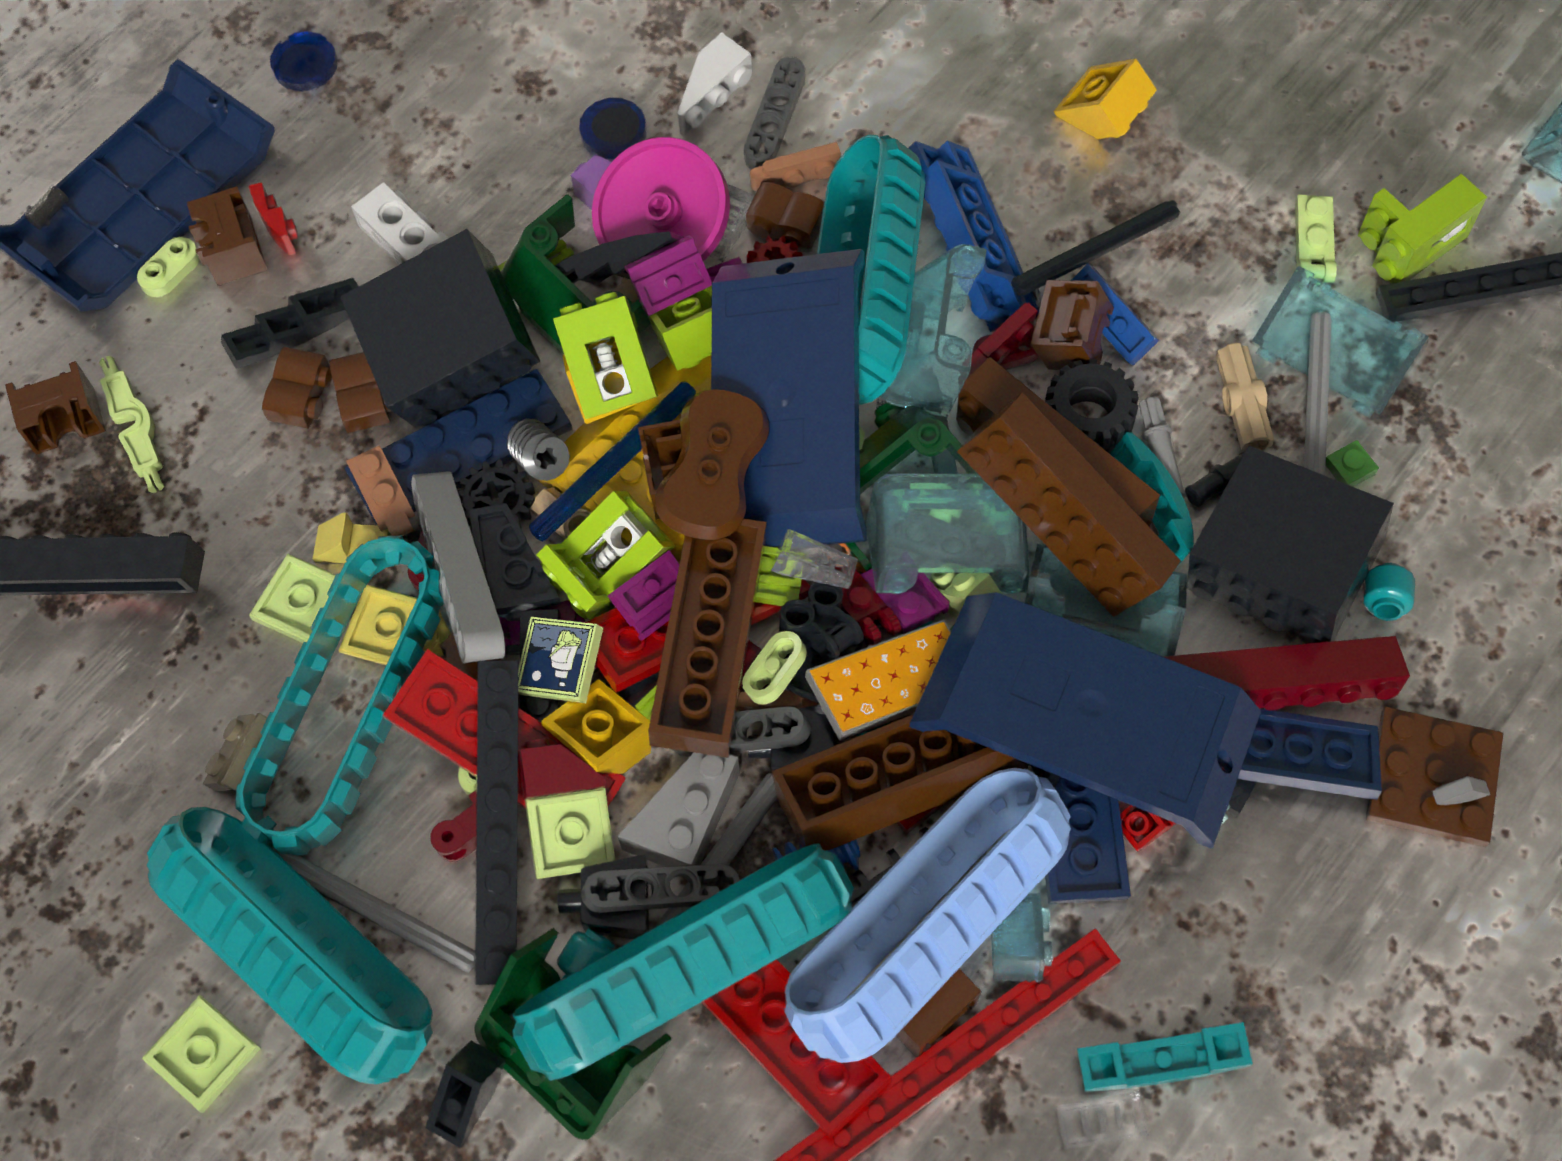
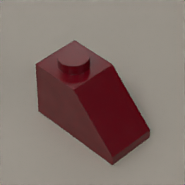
[518,739,607,800]

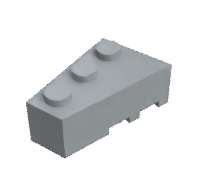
[617,752,740,867]

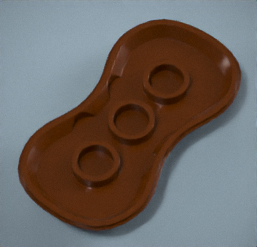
[655,389,769,540]

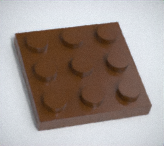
[1366,706,1504,847]

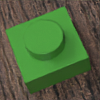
[1326,440,1379,487]

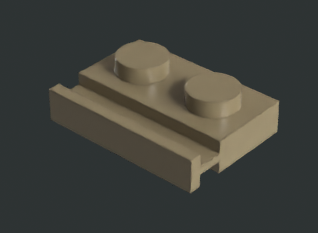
[203,713,267,791]

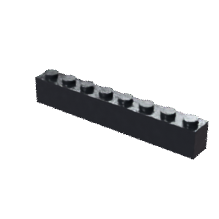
[0,532,205,596]

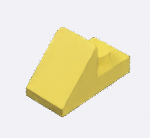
[313,513,391,564]

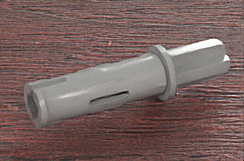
[1139,397,1186,498]

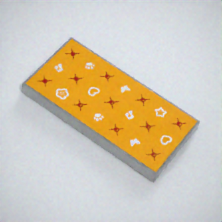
[805,620,951,741]

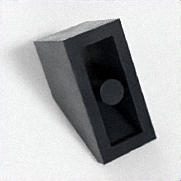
[425,1040,506,1148]

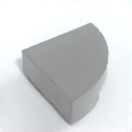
[1432,776,1490,805]

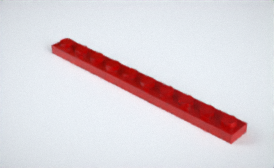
[774,928,1121,1161]

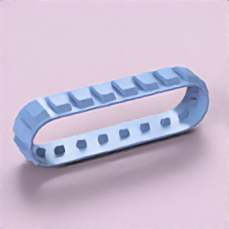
[784,768,1071,1063]

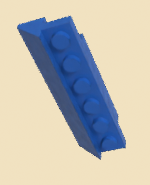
[908,140,1039,332]

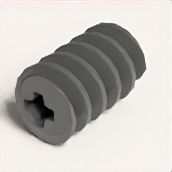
[507,418,570,481]

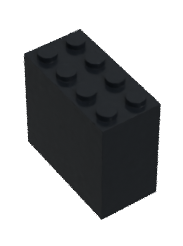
[340,229,541,428]
[1187,446,1394,644]

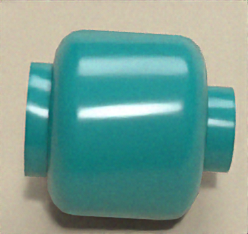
[1363,563,1415,621]
[557,928,615,980]

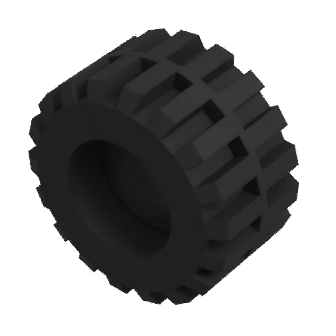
[1045,359,1139,454]

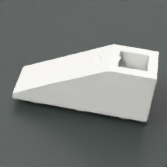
[677,32,752,136]

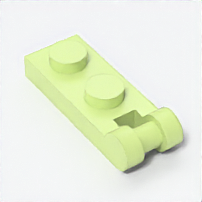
[1295,195,1337,283]

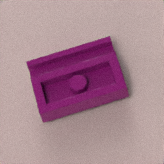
[624,235,712,316]
[608,550,679,640]
[861,553,950,634]

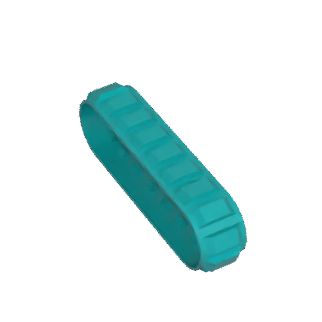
[817,134,925,405]
[235,535,444,855]
[147,807,433,1084]
[513,844,854,1081]

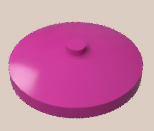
[592,137,730,262]

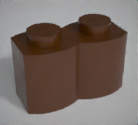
[746,182,825,249]
[262,347,332,429]
[329,352,391,433]

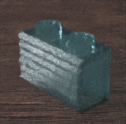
[991,893,1052,982]

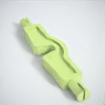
[99,356,164,493]

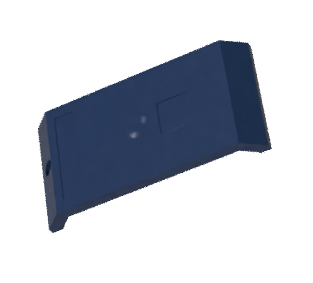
[0,59,275,312]
[711,249,867,548]
[909,592,1261,849]

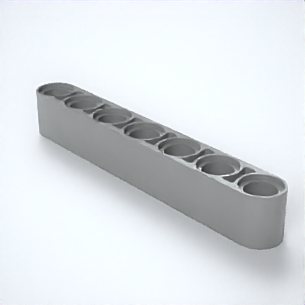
[411,471,505,663]

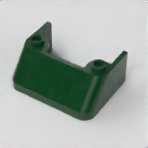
[501,194,651,354]
[844,406,986,572]
[474,928,672,1140]

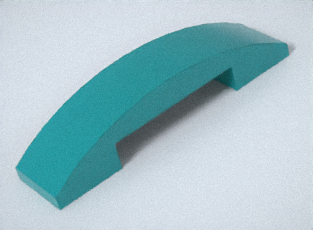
[1110,432,1194,571]
[1077,1022,1253,1092]

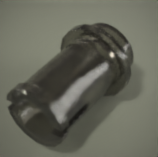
[24,185,69,230]

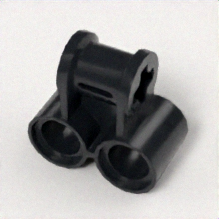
[779,580,864,662]

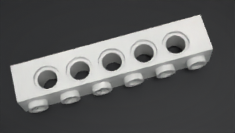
[351,182,521,313]

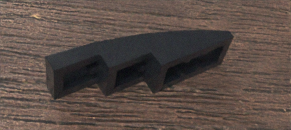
[555,231,684,285]
[221,278,359,369]

